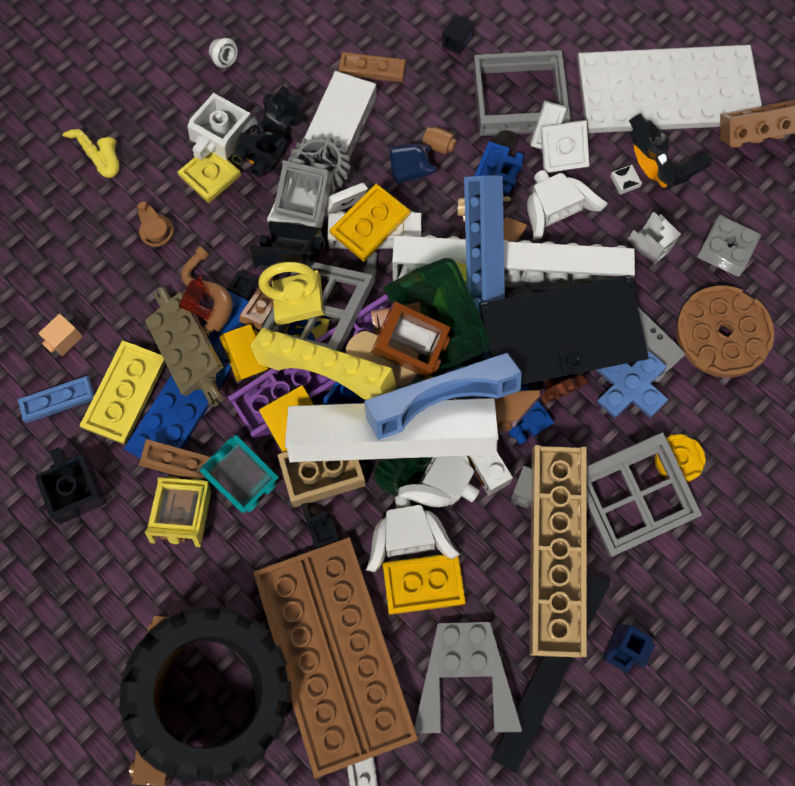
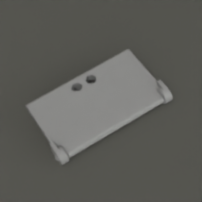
[638,307,686,383]

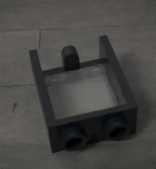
[250,221,325,269]

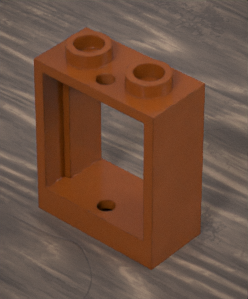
[371,302,450,378]

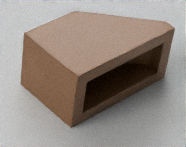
[489,390,540,431]

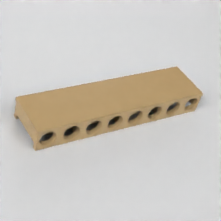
[530,445,586,657]

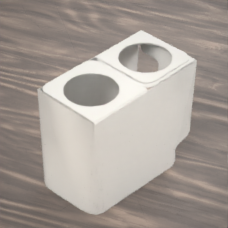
[628,212,681,266]

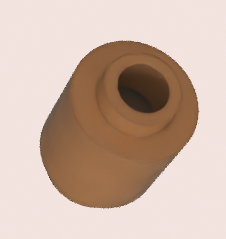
[422,126,457,155]

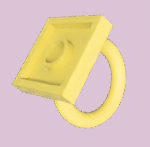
[258,262,324,326]

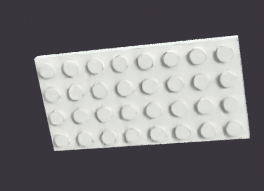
[577,45,762,133]

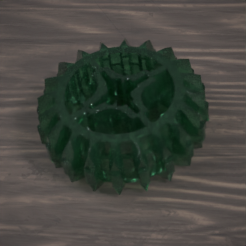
[374,457,432,496]

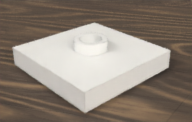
[540,120,589,173]

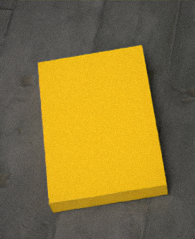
[329,183,411,262]
[383,555,466,615]

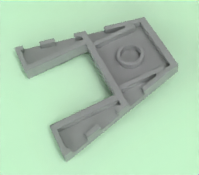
[415,622,522,733]

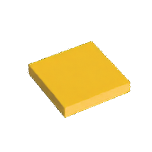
[259,385,314,453]

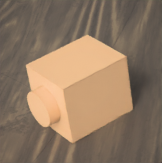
[38,313,83,356]

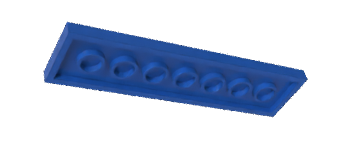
[124,290,258,474]

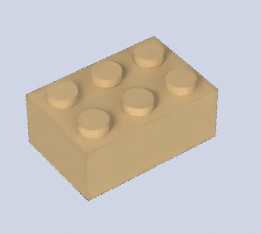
[278,451,366,508]

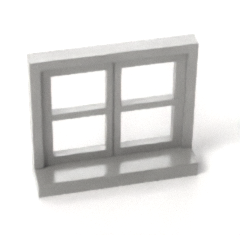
[263,262,375,352]
[586,433,702,557]

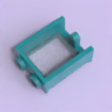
[198,435,279,514]

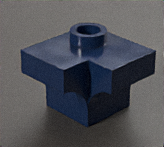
[602,624,655,673]

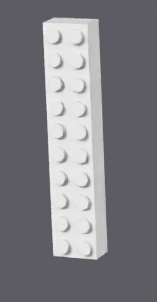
[392,234,635,290]

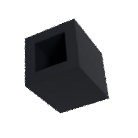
[442,14,474,55]

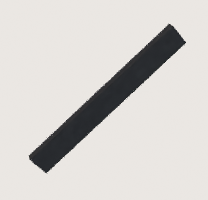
[491,570,610,774]

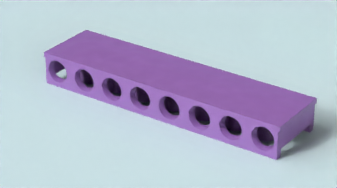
[228,292,396,443]

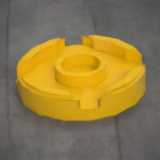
[654,434,706,483]

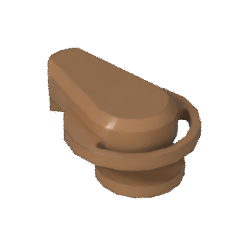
[137,202,174,247]

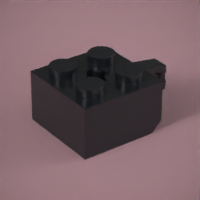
[36,447,107,524]

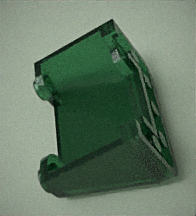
[383,258,490,378]

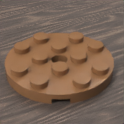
[676,286,774,378]

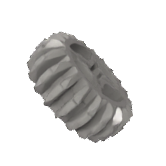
[288,134,350,196]

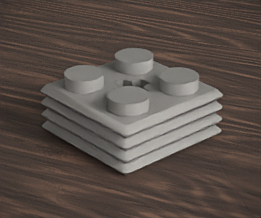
[697,215,761,277]

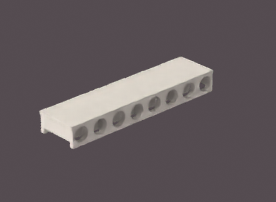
[267,71,376,227]
[285,398,498,462]

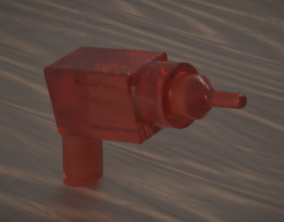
[179,275,211,320]

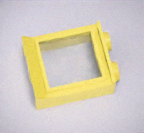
[145,476,211,547]

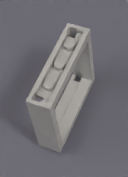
[473,50,570,136]

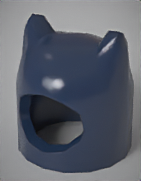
[389,143,437,184]

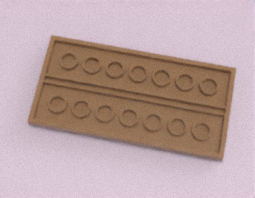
[253,537,418,779]

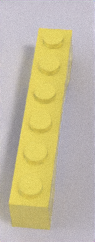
[250,328,397,400]

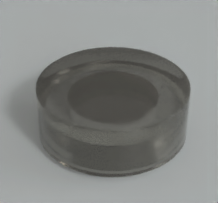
[495,130,518,153]

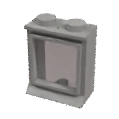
[270,158,333,228]

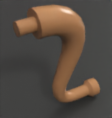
[181,246,233,337]

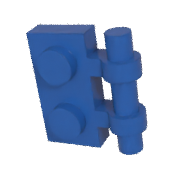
[475,141,524,195]
[508,384,554,445]

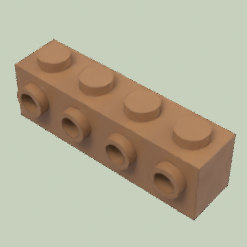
[720,100,795,147]

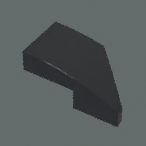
[301,503,340,549]

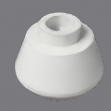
[209,38,237,68]

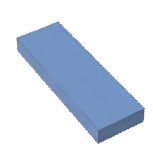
[17,376,95,423]

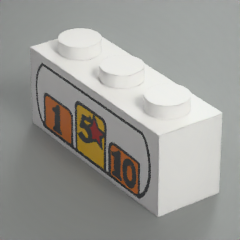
[468,451,513,496]

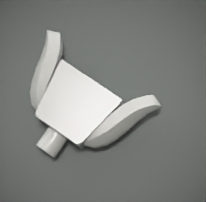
[527,170,608,240]
[398,456,480,507]
[366,496,460,572]

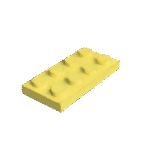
[80,340,166,445]

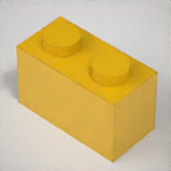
[219,324,268,382]

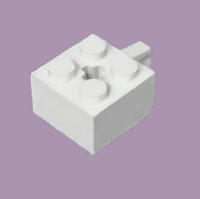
[187,93,252,161]

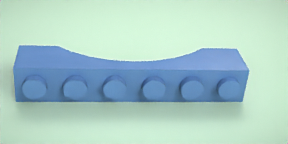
[364,353,522,440]

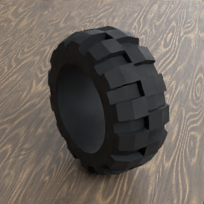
[119,606,291,783]

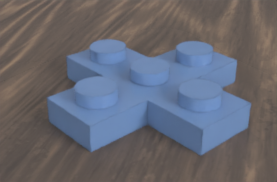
[597,351,668,419]

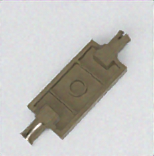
[145,287,224,407]

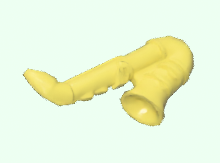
[62,129,119,178]

